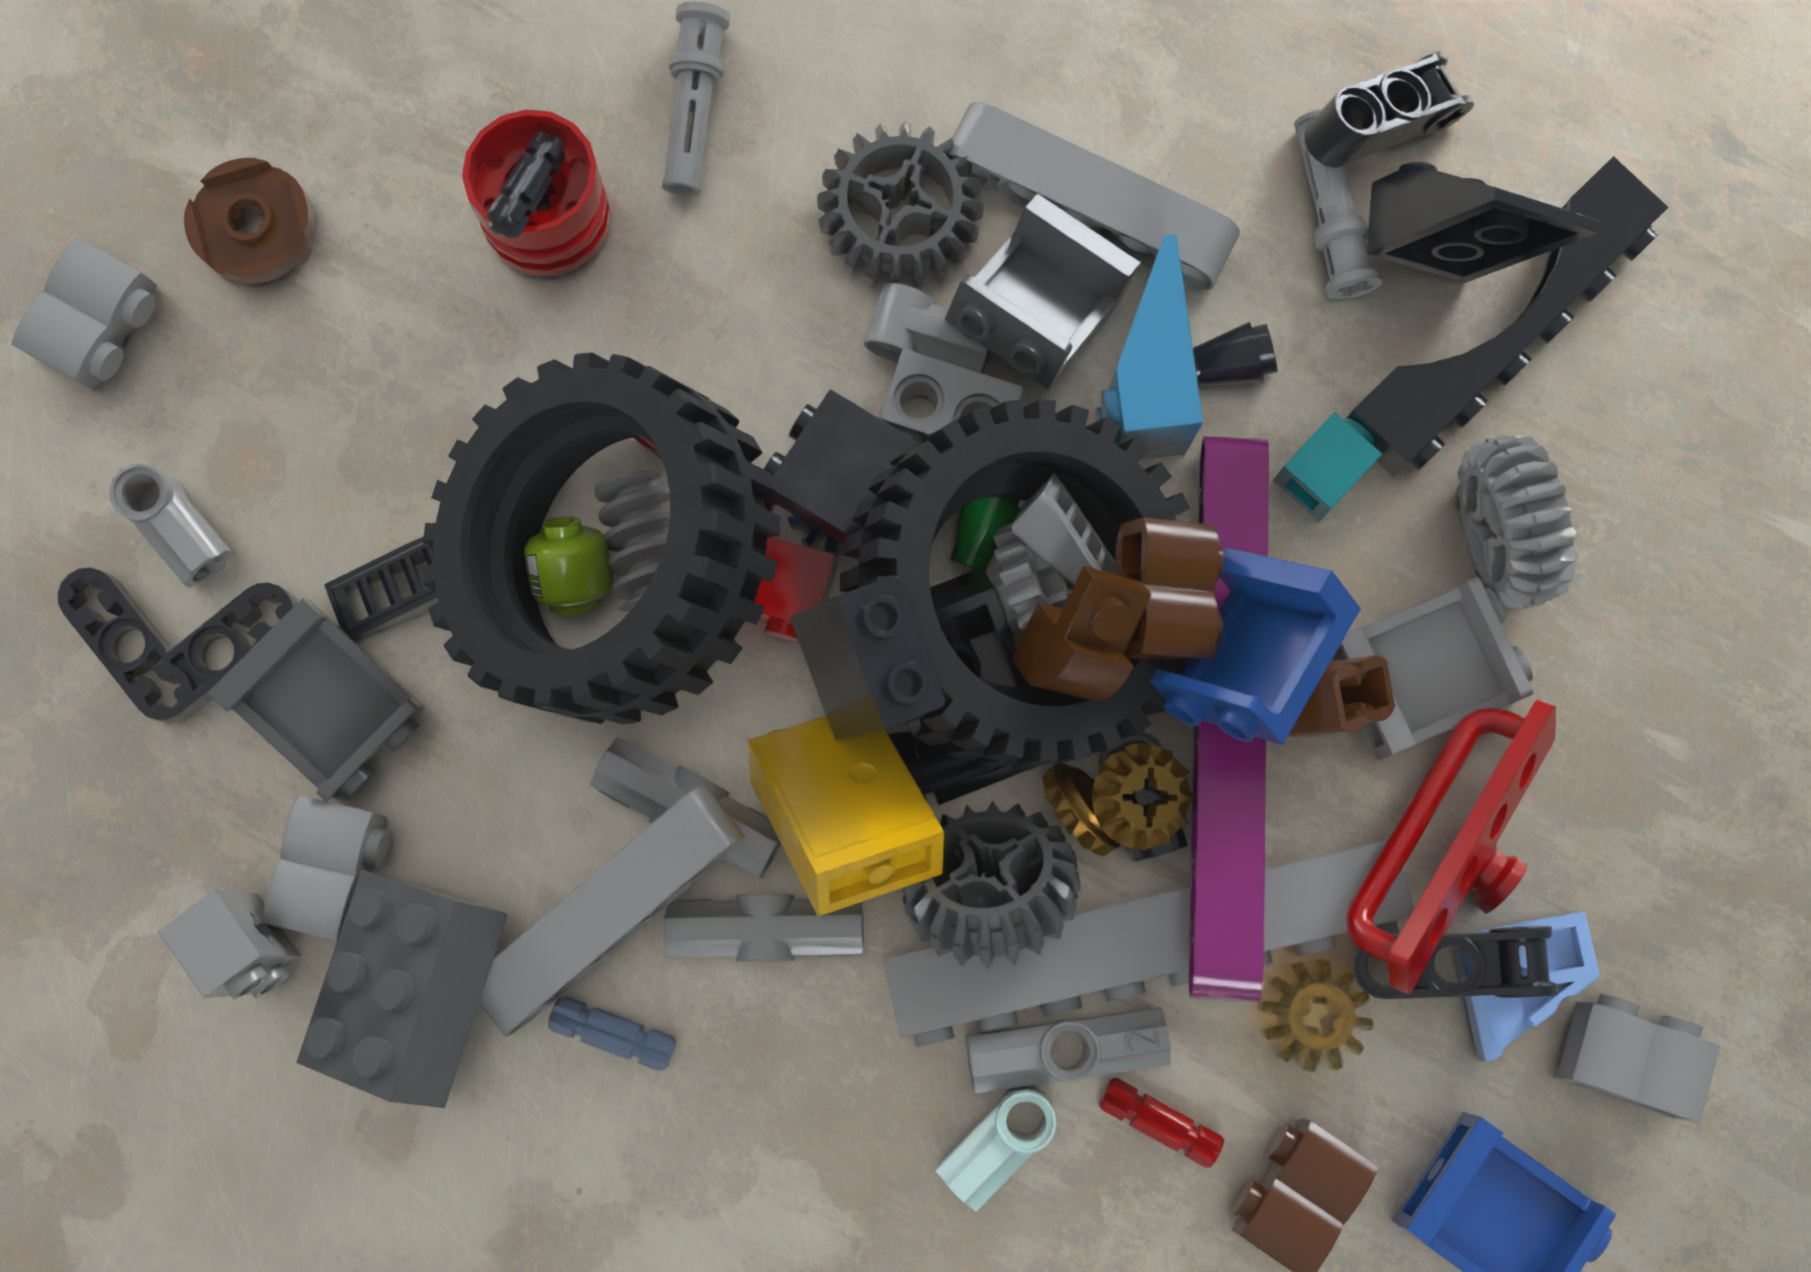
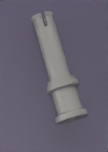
[662,1,731,196]
[1294,110,1382,300]

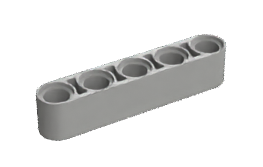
[947,102,1240,290]
[479,785,746,1037]

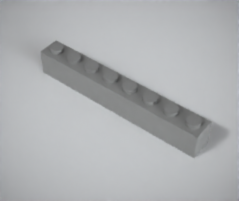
[882,840,1414,1047]

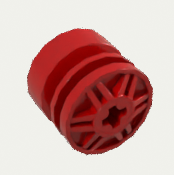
[462,109,611,277]

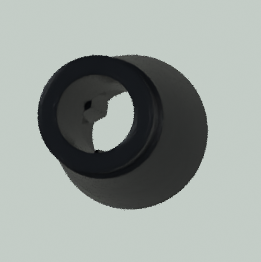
[1193,322,1278,387]

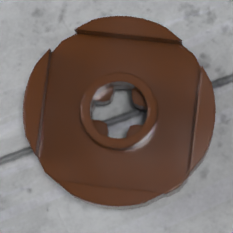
[184,158,315,284]

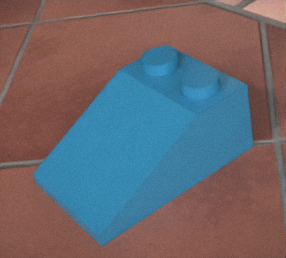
[1095,235,1203,460]

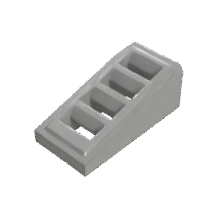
[1010,473,1116,585]

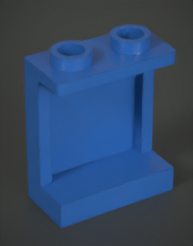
[1149,548,1361,745]
[1391,1112,1616,1272]

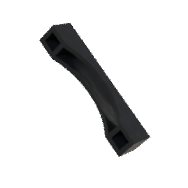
[1346,156,1669,477]

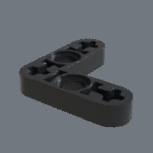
[58,567,298,724]

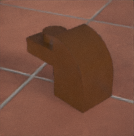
[1012,566,1152,701]

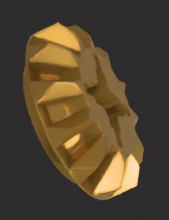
[1092,743,1195,850]
[1042,762,1121,857]

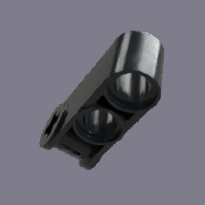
[1304,51,1474,168]
[1353,926,1558,999]

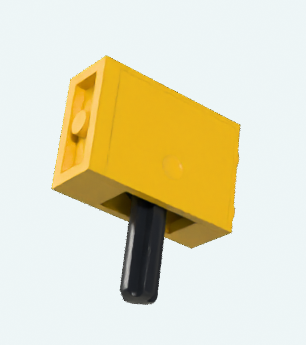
[748,716,994,917]

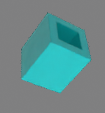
[1272,412,1382,522]

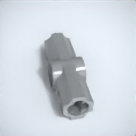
[590,737,781,878]
[664,894,864,961]
[966,1007,1171,1094]

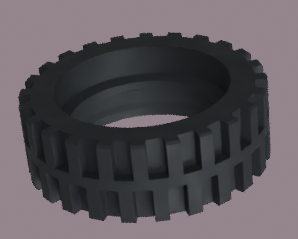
[422,352,780,725]

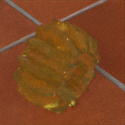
[1258,959,1373,1073]

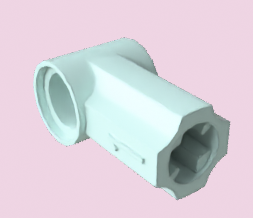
[935,1086,1057,1212]

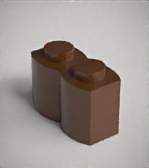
[1115,517,1224,663]
[1286,655,1395,740]
[1231,1118,1379,1272]

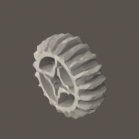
[1456,435,1578,609]

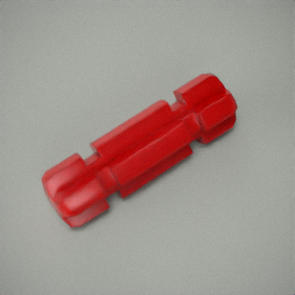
[1099,1078,1225,1168]

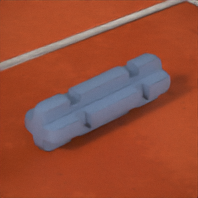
[548,997,676,1071]

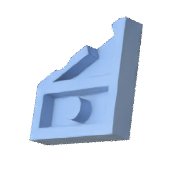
[1453,911,1600,1062]

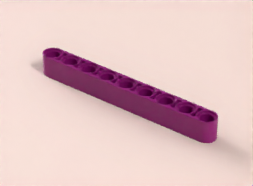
[1189,436,1269,1002]

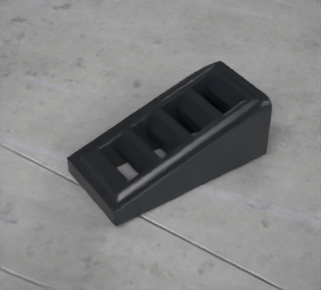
[324,537,438,641]

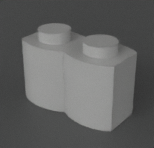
[11,238,157,390]
[262,795,391,941]
[1556,994,1720,1124]

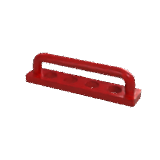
[1345,699,1556,995]

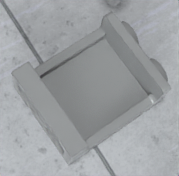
[1332,577,1533,760]

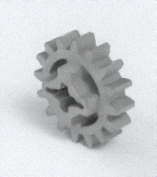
[991,523,1074,633]

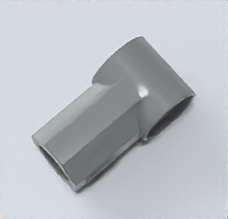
[864,283,990,373]
[109,464,233,587]

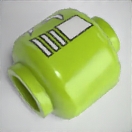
[524,516,613,615]

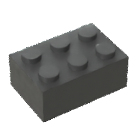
[296,869,508,1108]

